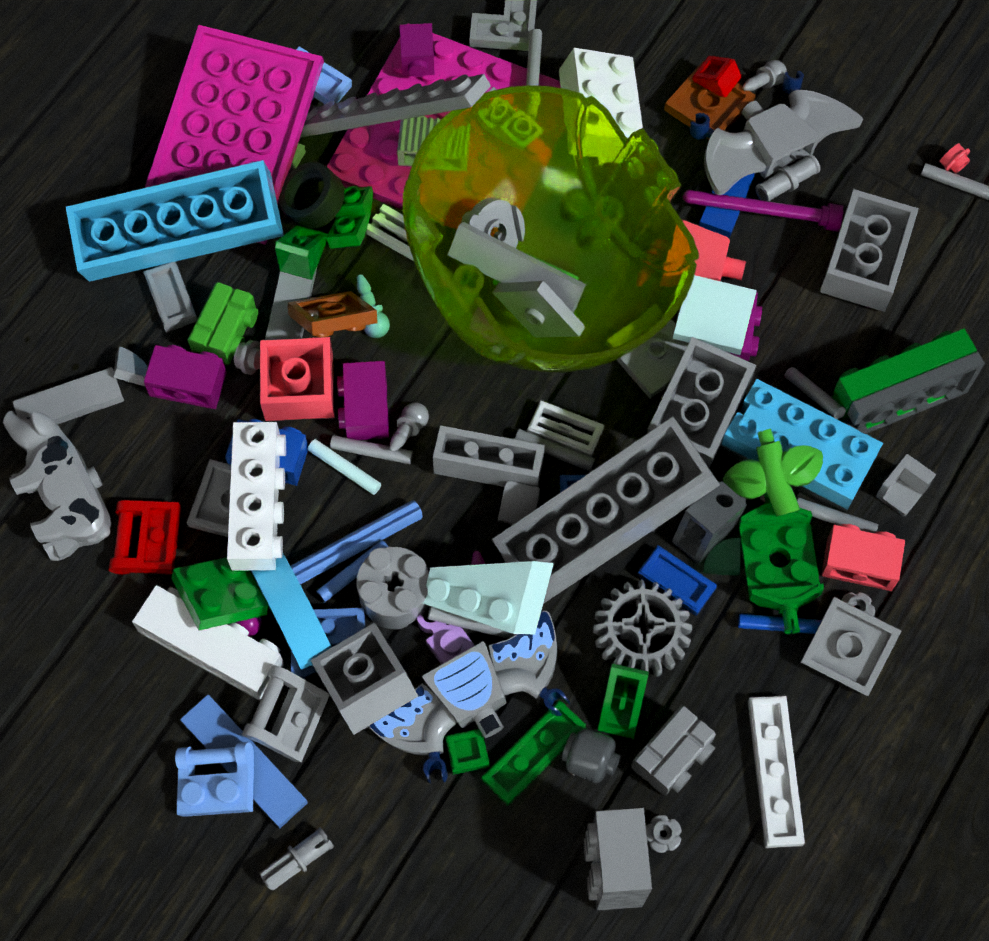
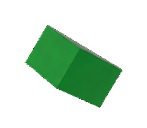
[275,225,328,280]
[598,664,649,739]

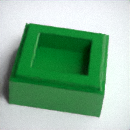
[445,729,490,775]

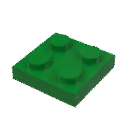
[171,557,269,631]

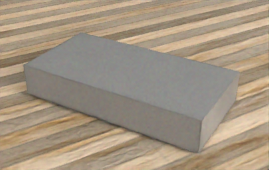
[143,261,197,332]

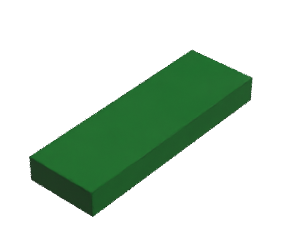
[481,699,586,806]

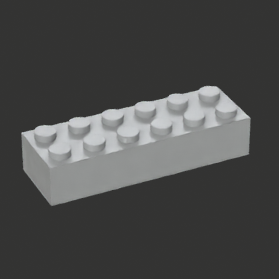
[492,417,720,604]

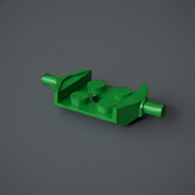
[738,493,824,634]

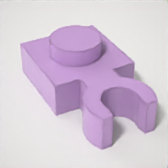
[417,614,475,665]

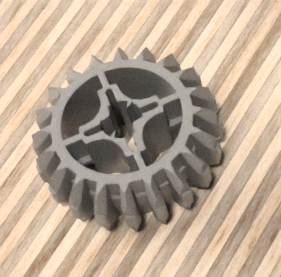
[593,580,692,677]

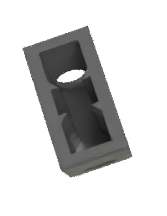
[672,482,748,564]

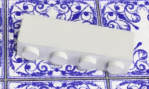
[132,585,284,701]

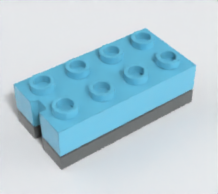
[720,379,883,513]

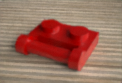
[109,500,181,575]

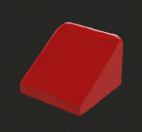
[692,56,741,98]

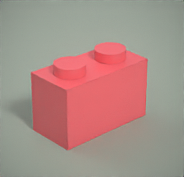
[821,524,905,591]

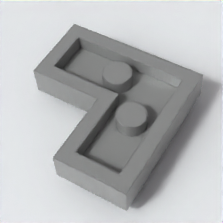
[469,0,537,51]

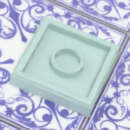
[673,274,757,355]

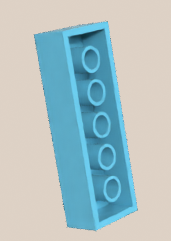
[66,160,284,282]

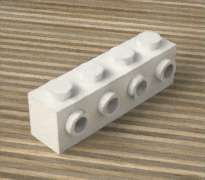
[227,422,286,571]

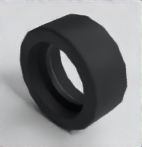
[279,162,344,229]

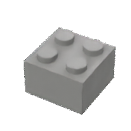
[310,622,418,735]

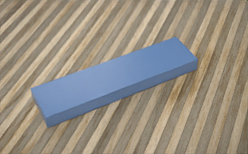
[180,695,308,829]

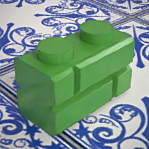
[188,282,258,366]

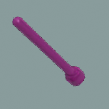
[683,190,843,232]

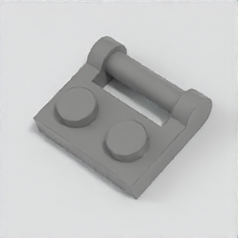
[242,665,330,762]

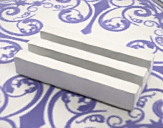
[366,204,439,265]
[527,400,604,457]

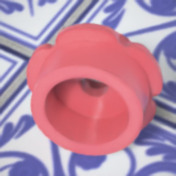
[939,143,970,174]

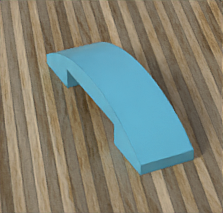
[250,554,332,670]

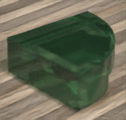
[703,538,740,576]

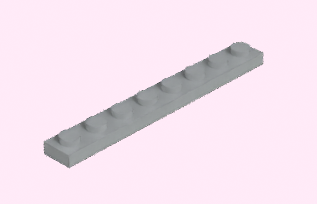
[300,74,491,138]

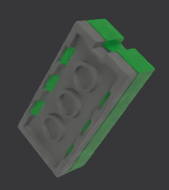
[832,328,985,434]

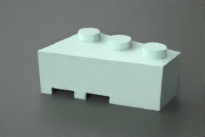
[423,561,554,635]

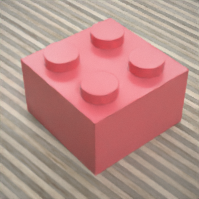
[260,337,335,421]

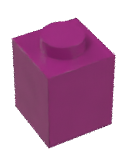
[400,23,435,77]

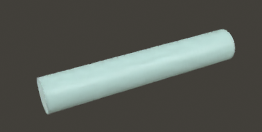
[308,439,381,495]

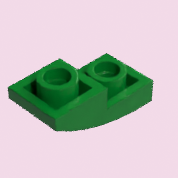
[326,186,373,249]

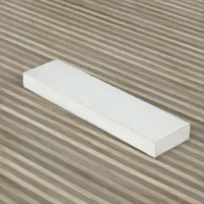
[748,696,805,848]

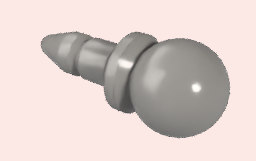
[742,60,787,91]
[389,402,429,452]

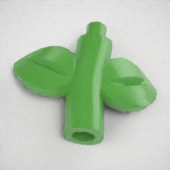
[723,429,823,517]

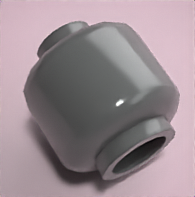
[562,728,620,784]

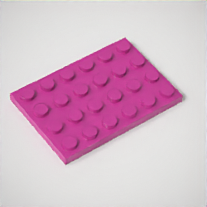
[145,25,324,245]

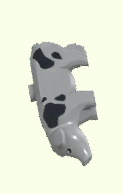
[3,410,111,561]

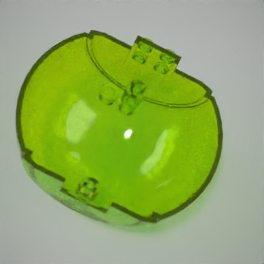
[402,85,699,373]

